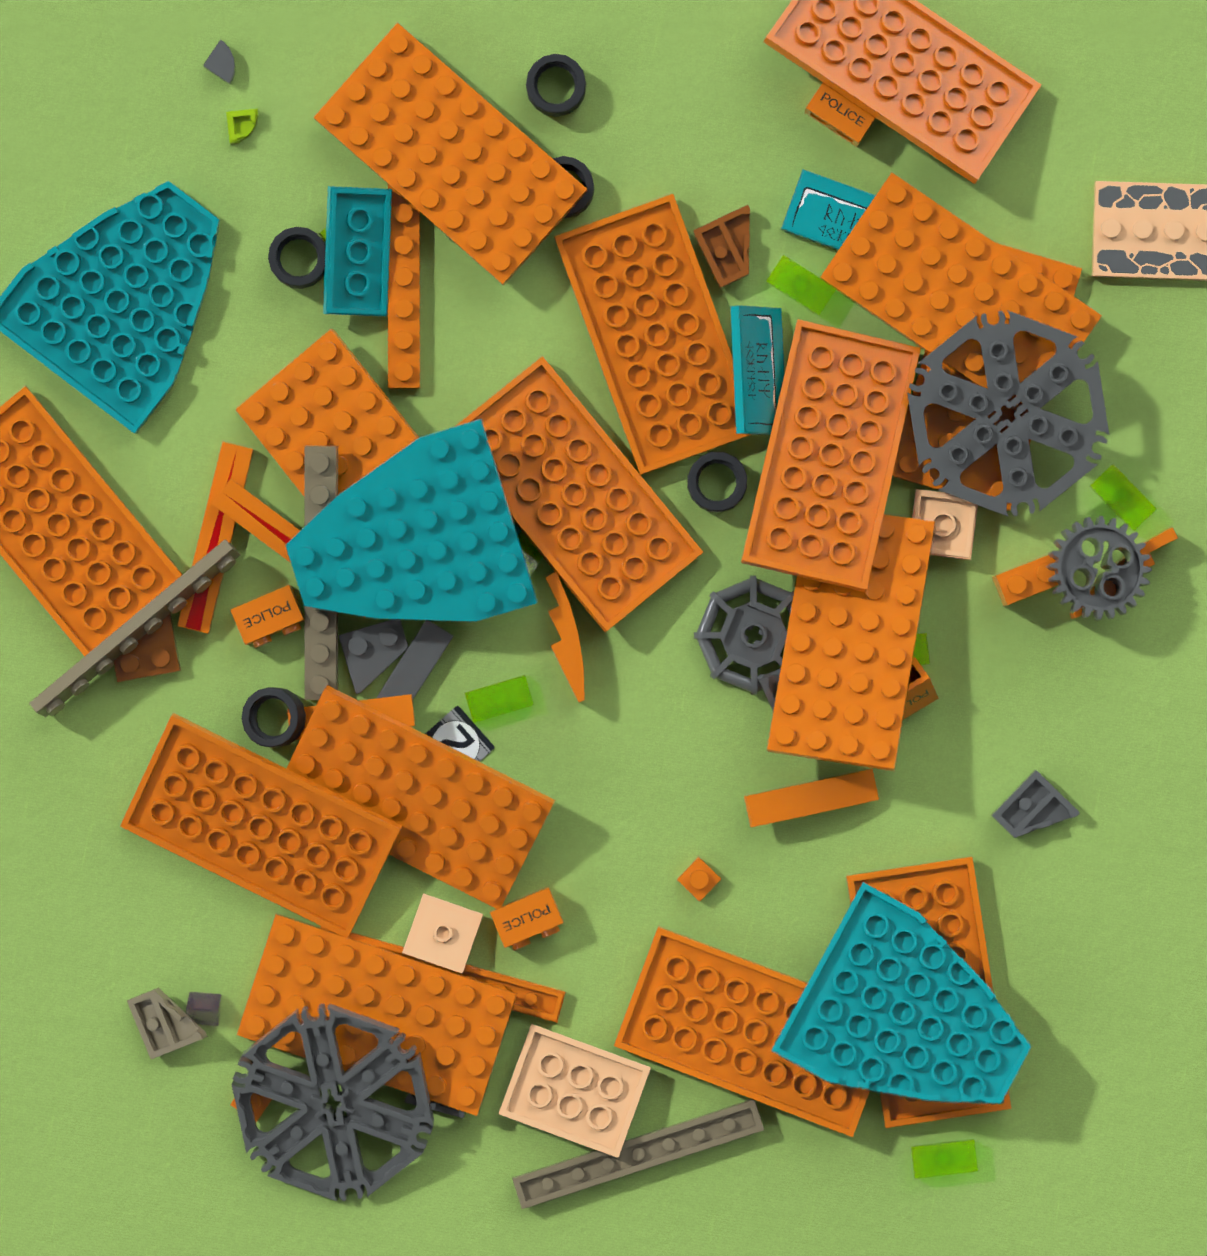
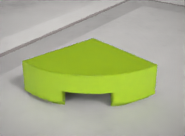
[226,108,259,145]

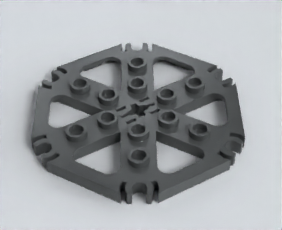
[907,311,1109,516]
[231,1003,434,1201]

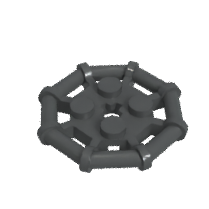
[694,575,794,695]

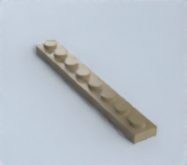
[304,445,338,700]
[29,539,240,717]
[512,1099,764,1209]

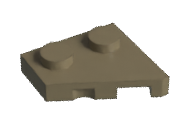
[127,987,207,1059]

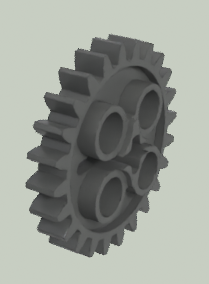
[1047,516,1152,621]

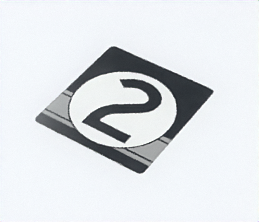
[425,706,494,762]

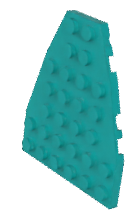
[0,181,220,434]
[285,418,538,621]
[771,882,1031,1104]

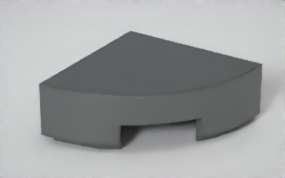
[203,39,235,84]

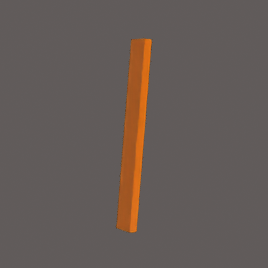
[320,926,566,1023]

